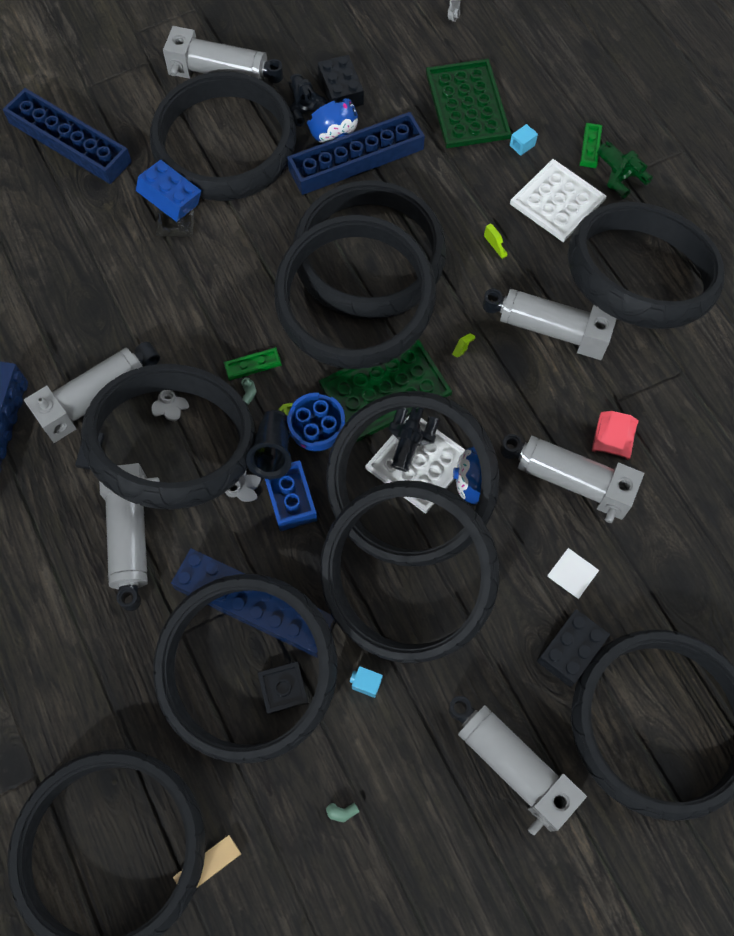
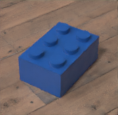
[136,160,201,222]
[265,460,317,531]

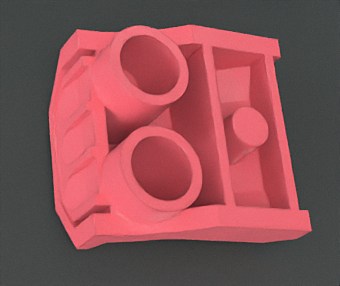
[592,411,638,460]

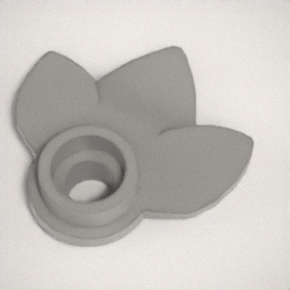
[448,0,460,22]
[152,390,189,421]
[225,471,261,502]

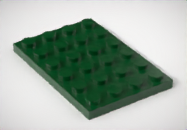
[426,59,511,148]
[319,339,452,443]

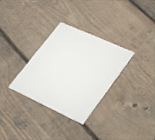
[547,548,599,599]

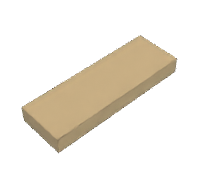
[173,835,241,888]

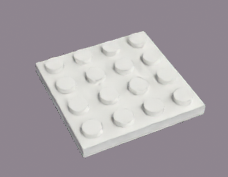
[510,159,607,243]
[365,416,465,514]

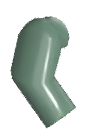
[241,378,257,406]
[326,803,360,822]

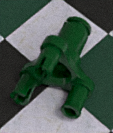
[597,141,653,199]

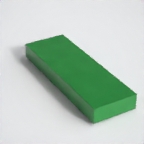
[579,123,602,168]
[223,347,282,381]

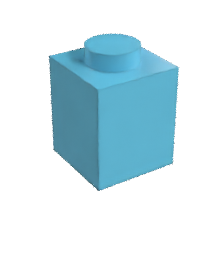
[510,124,538,156]
[350,666,383,698]

